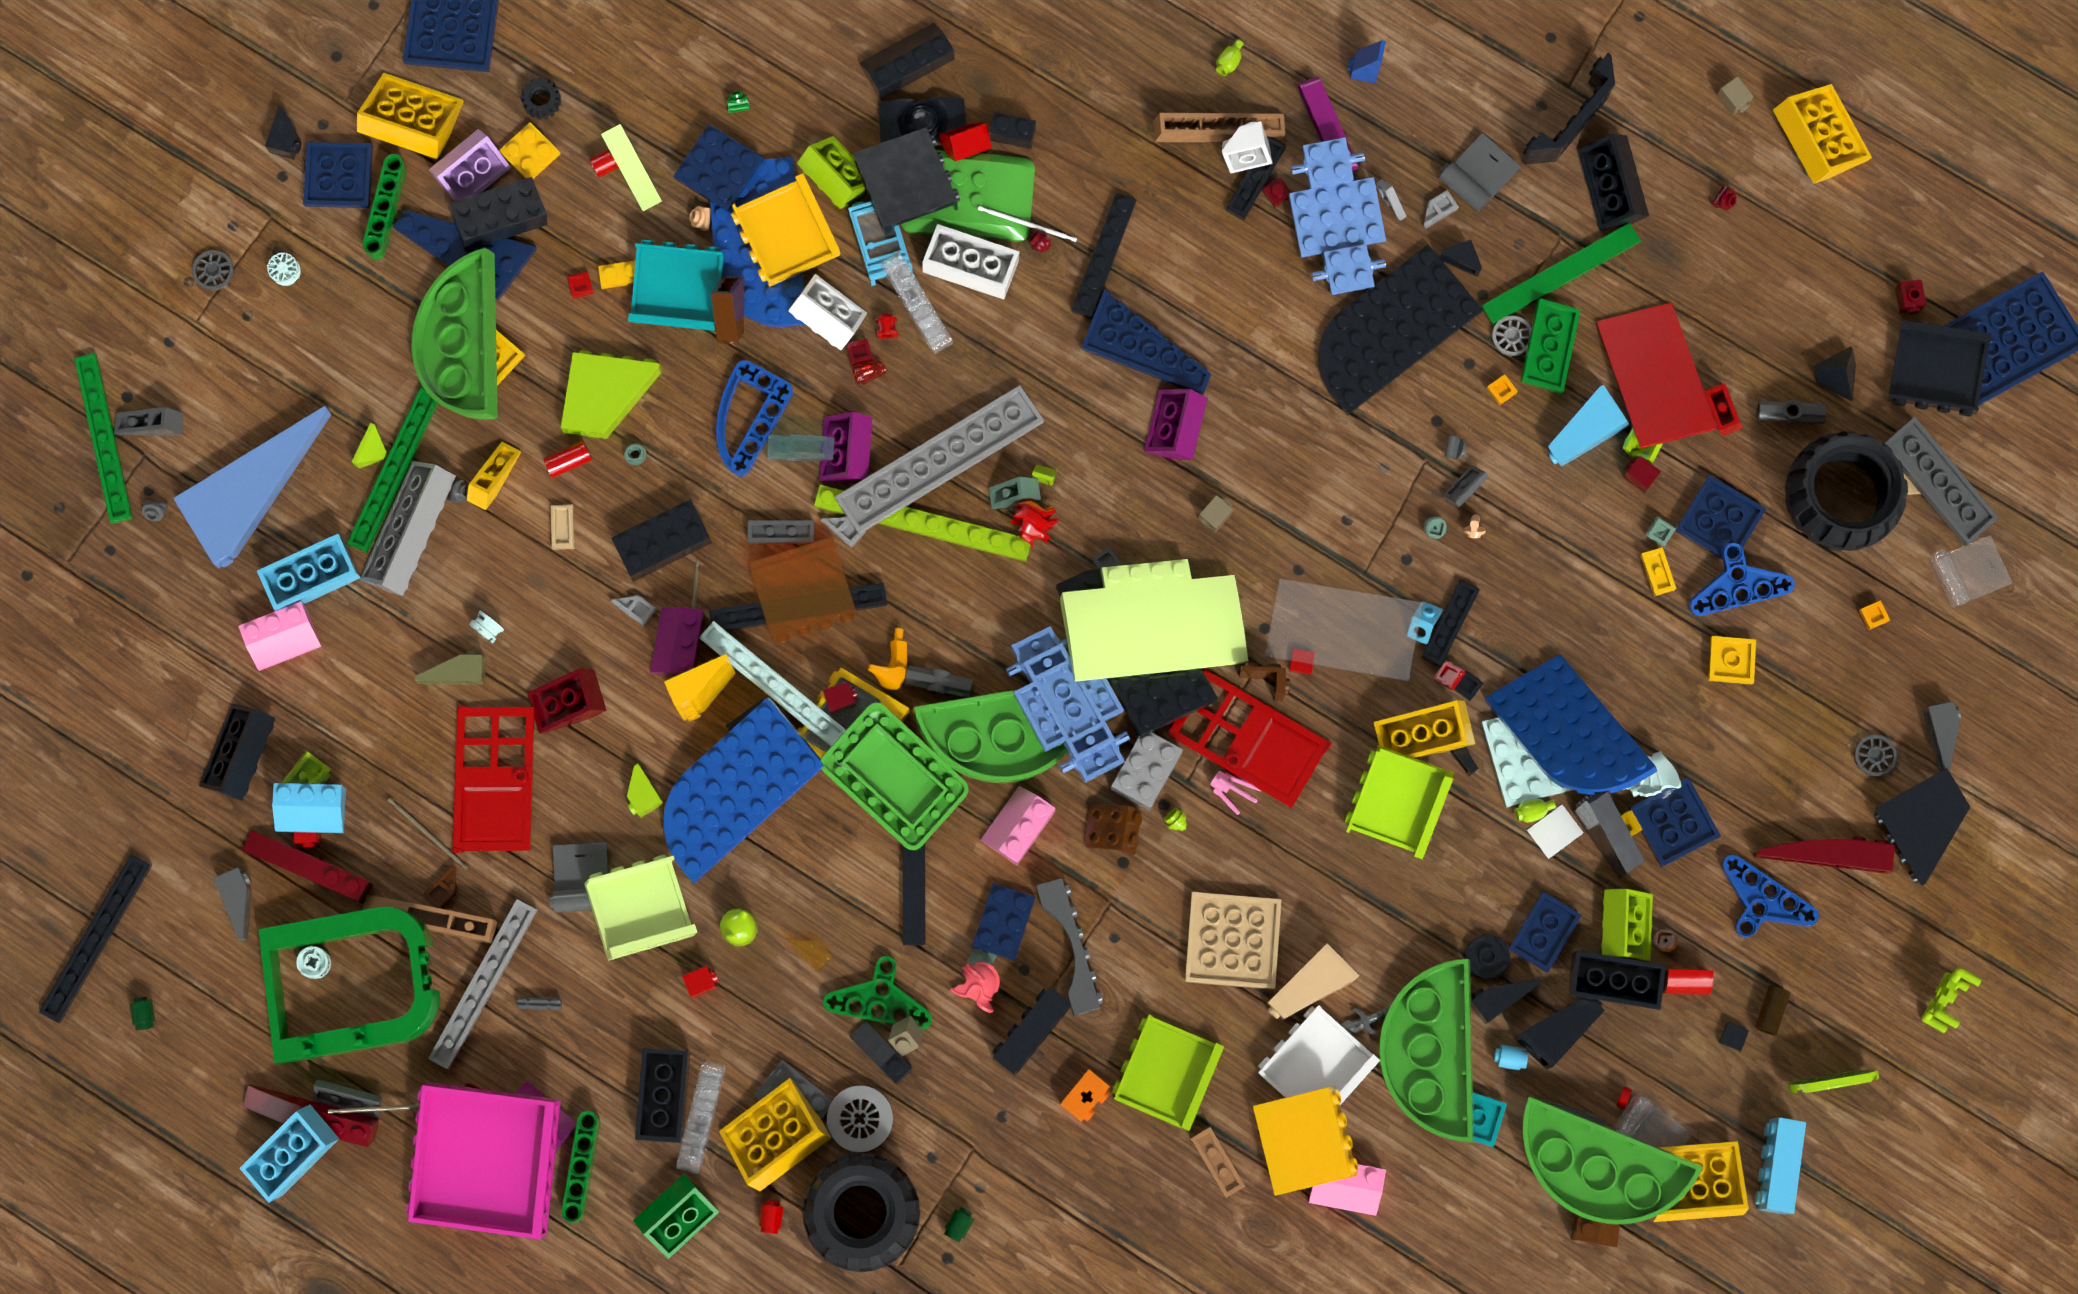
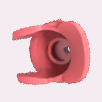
[950,962,1000,1013]

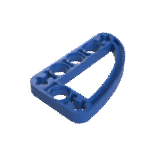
[716,360,793,477]

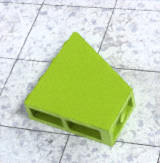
[561,350,662,439]

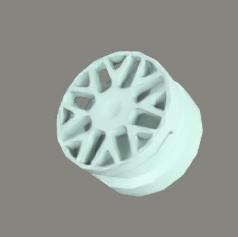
[267,253,301,286]
[469,610,504,643]
[296,946,331,979]

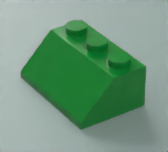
[633,1174,719,1259]

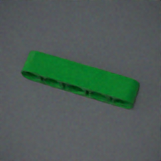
[363,154,407,260]
[562,1111,600,1223]

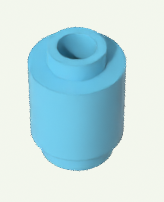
[1494,1044,1528,1070]

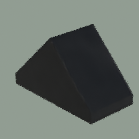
[1439,240,1482,277]

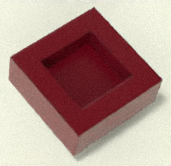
[1262,177,1292,208]
[847,338,873,366]

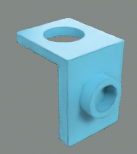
[1407,601,1443,645]

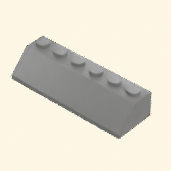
[359,461,456,596]

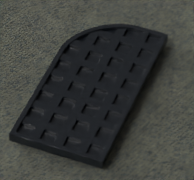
[1318,244,1483,416]
[1055,569,1218,738]

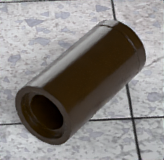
[1755,985,1791,1036]

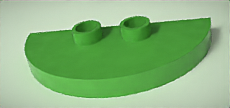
[412,248,498,419]
[913,690,1068,783]
[1379,959,1474,1143]
[1523,1096,1703,1224]

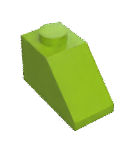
[627,764,664,818]

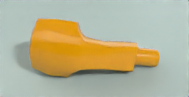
[868,628,908,690]

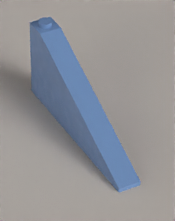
[173,406,331,568]

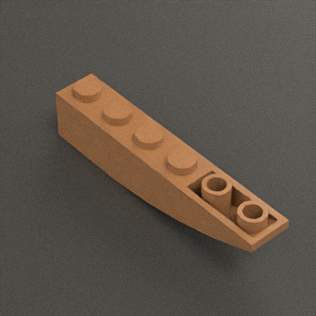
[362,895,498,944]

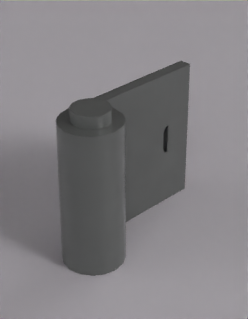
[1439,133,1521,213]
[549,842,609,913]

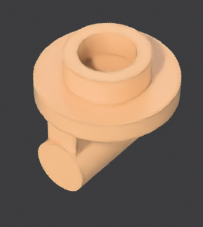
[689,206,711,231]
[1463,514,1486,538]

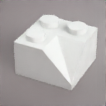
[1222,121,1273,173]

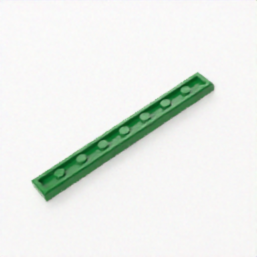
[1481,223,1641,325]
[74,353,133,524]
[346,387,438,554]

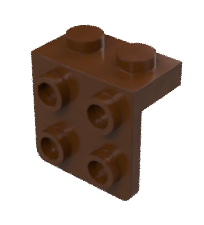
[1239,663,1290,702]
[1084,804,1142,855]

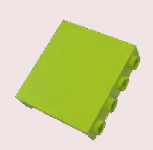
[1344,745,1454,860]
[1111,1014,1224,1132]

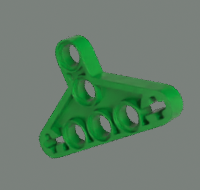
[823,956,932,1030]

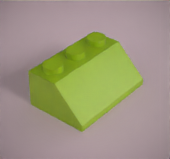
[797,136,866,209]
[1601,889,1653,961]

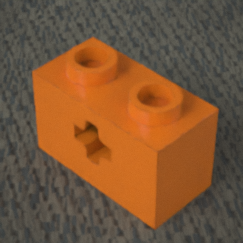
[1060,1069,1110,1123]

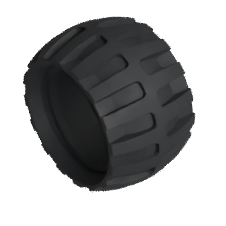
[1785,431,1908,551]

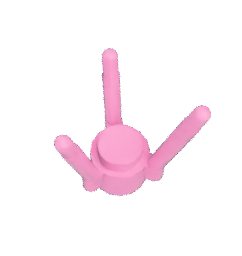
[1210,771,1261,815]

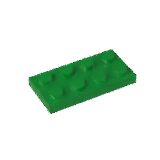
[1520,298,1581,394]

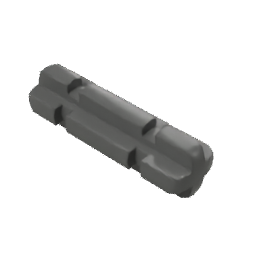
[517,997,562,1010]

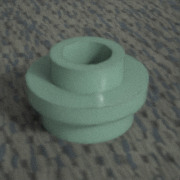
[624,443,646,465]

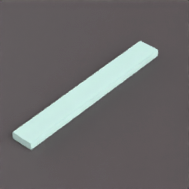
[699,621,846,747]

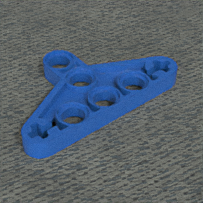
[1688,542,1795,616]
[1721,855,1819,938]

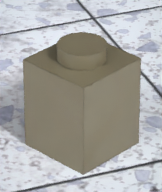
[1717,77,1754,115]
[1198,495,1233,533]
[888,1016,923,1057]

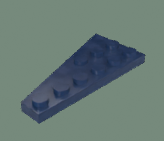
[393,210,537,301]
[1081,289,1211,395]

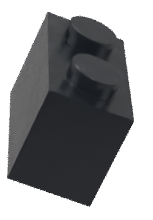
[989,112,1036,149]

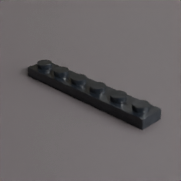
[1072,193,1136,319]

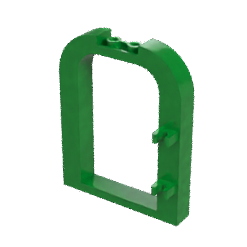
[258,907,440,1064]

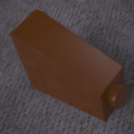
[711,276,745,344]

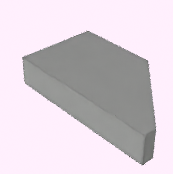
[1376,179,1407,221]
[1423,190,1459,229]
[821,517,866,548]
[610,595,657,626]

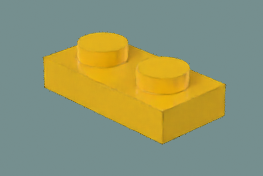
[598,260,636,289]
[1640,547,1677,596]

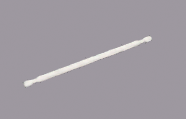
[978,206,1077,242]

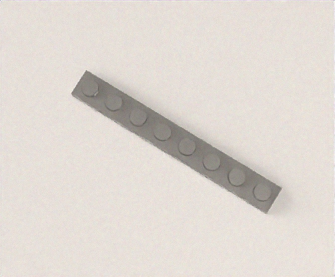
[428,899,538,1070]

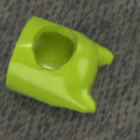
[720,908,758,946]

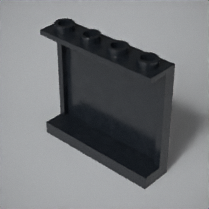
[853,127,960,236]
[1888,320,1992,417]

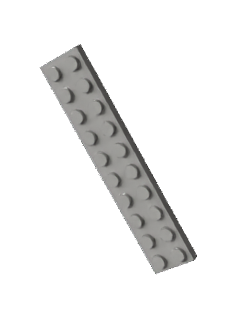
[835,385,1044,535]

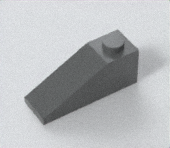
[114,407,184,436]
[1923,701,1961,772]
[213,867,252,942]

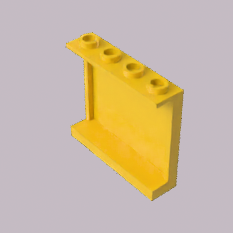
[731,173,840,287]
[1253,1086,1358,1196]

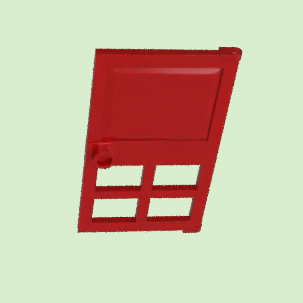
[1167,669,1331,809]
[452,706,535,853]

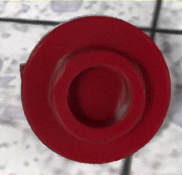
[1711,186,1737,210]

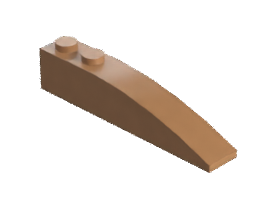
[1153,113,1286,142]

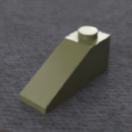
[415,651,486,685]

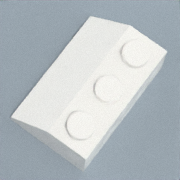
[789,274,867,350]

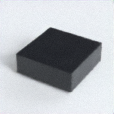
[1454,670,1484,702]
[1719,1022,1749,1052]

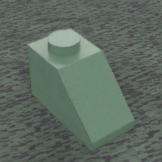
[989,477,1041,509]

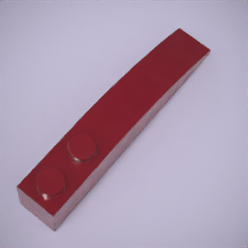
[242,830,373,904]
[1754,837,1895,874]
[243,1084,380,1147]

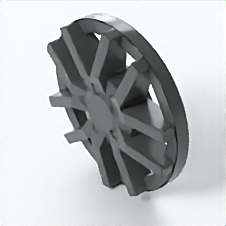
[192,250,234,291]
[1854,735,1897,776]

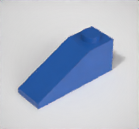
[1348,40,1386,84]

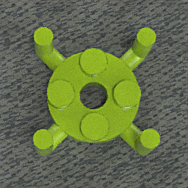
[1921,967,1982,1033]

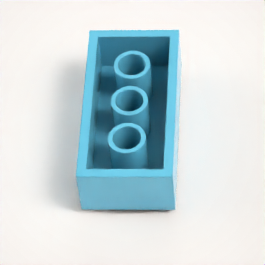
[257,534,361,611]
[240,1105,339,1203]
[1755,1117,1806,1215]

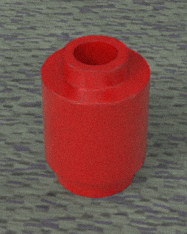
[759,1200,784,1234]

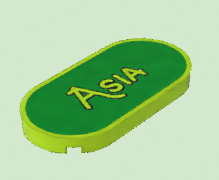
[1787,1069,1879,1094]

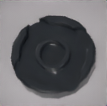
[1465,934,1510,979]

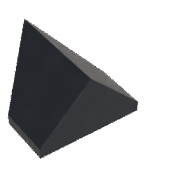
[1813,346,1856,402]

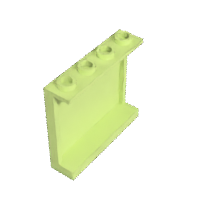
[584,855,697,961]

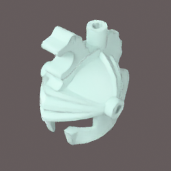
[1624,751,1681,797]

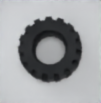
[521,78,561,120]

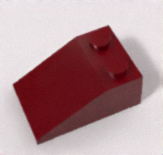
[527,668,607,734]

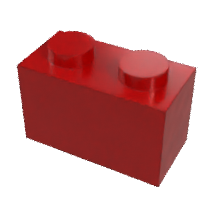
[1704,383,1743,436]

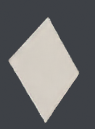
[1527,805,1584,859]

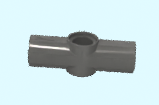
[1756,400,1826,424]
[905,665,974,698]

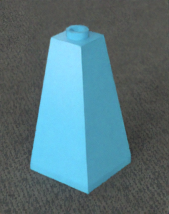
[1548,385,1630,466]

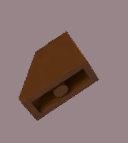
[1571,1217,1620,1247]

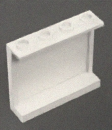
[1258,1005,1380,1105]

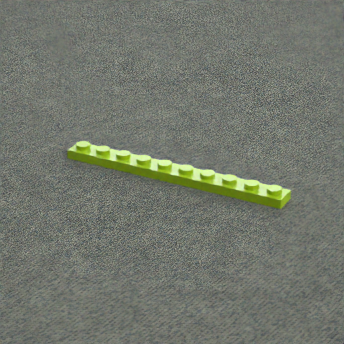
[814,485,1031,562]

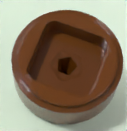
[1654,929,1678,952]

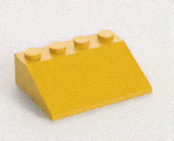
[357,73,464,159]
[1773,84,1872,184]
[664,654,736,721]
[719,1078,831,1191]
[1653,1141,1749,1222]

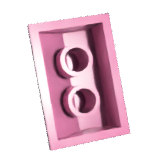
[238,601,322,671]
[981,786,1056,866]
[1309,1164,1386,1216]

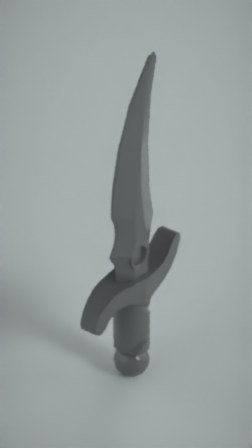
[1340,1008,1389,1035]

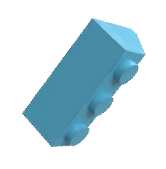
[272,783,346,833]

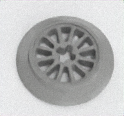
[827,1086,893,1152]

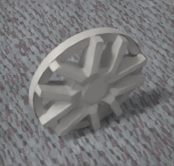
[1492,316,1531,356]

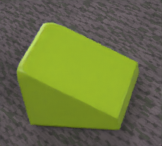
[1032,465,1057,486]

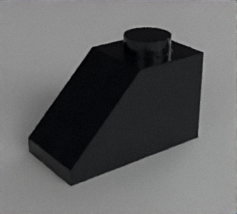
[265,107,302,160]

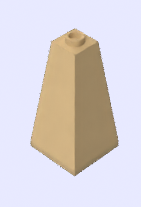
[1267,943,1359,1020]

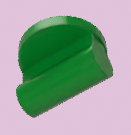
[726,91,750,113]

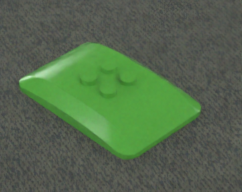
[901,150,1035,242]
[820,703,969,850]

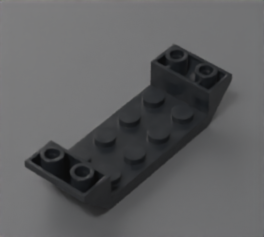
[1522,53,1615,165]

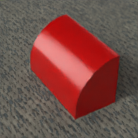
[940,122,992,161]
[1664,969,1714,995]

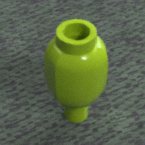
[1216,40,1243,76]
[1514,798,1556,823]

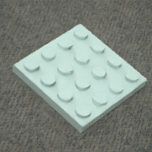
[1481,718,1574,808]

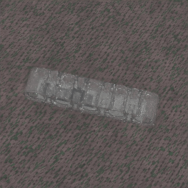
[880,252,953,355]
[676,1060,726,1174]

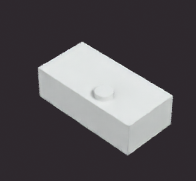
[923,224,1019,299]

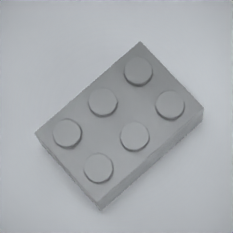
[1111,732,1183,811]

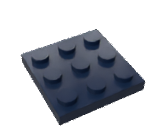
[673,124,764,212]
[303,142,373,208]
[1675,475,1766,559]
[1629,777,1721,867]

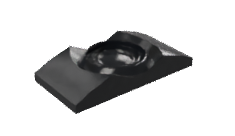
[879,97,966,144]

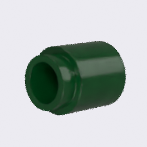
[129,997,155,1031]
[944,1207,975,1243]

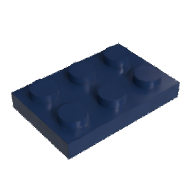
[972,883,1036,962]
[1509,892,1582,973]

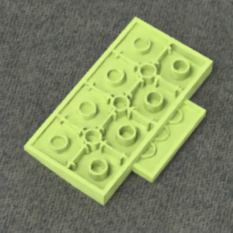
[1060,559,1248,682]

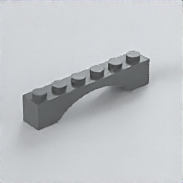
[1036,878,1103,1017]

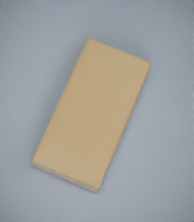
[551,504,575,550]

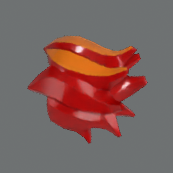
[1010,500,1059,548]

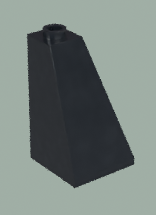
[1514,998,1605,1070]

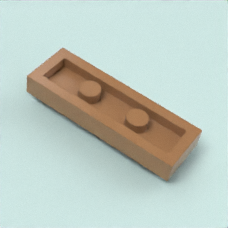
[1191,1127,1245,1198]

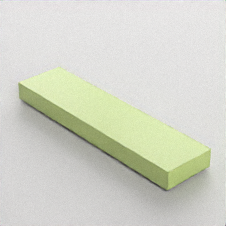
[601,124,662,211]

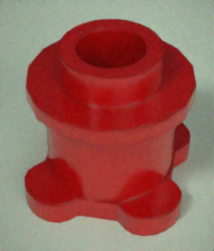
[875,313,898,339]

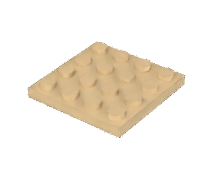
[1185,892,1282,990]

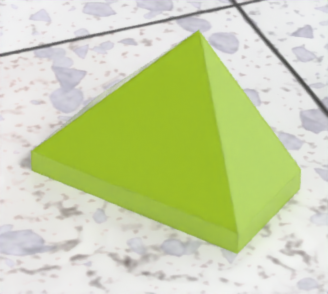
[352,423,388,469]

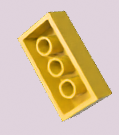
[1374,700,1475,759]

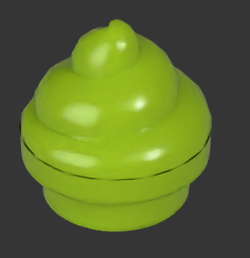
[1164,808,1187,831]

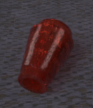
[852,361,886,385]

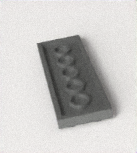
[1882,417,1999,546]

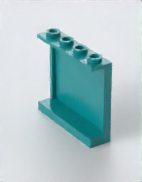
[628,240,725,331]

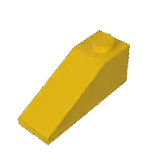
[467,442,521,510]

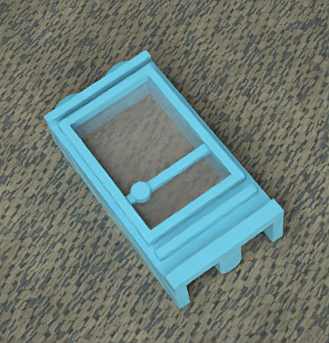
[848,201,913,286]

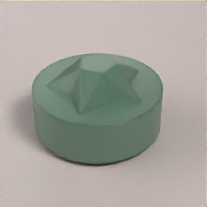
[1423,516,1447,539]

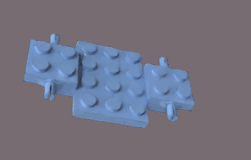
[1288,137,1386,296]
[1006,626,1130,783]

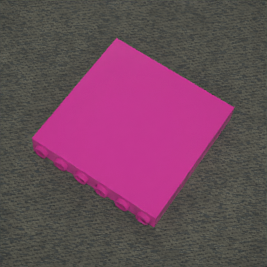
[406,1082,561,1240]

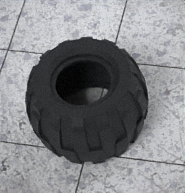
[802,1153,920,1272]

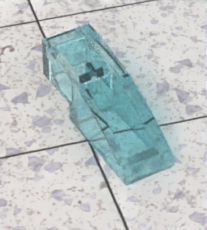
[767,434,835,461]

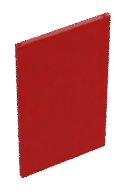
[1596,302,1717,449]

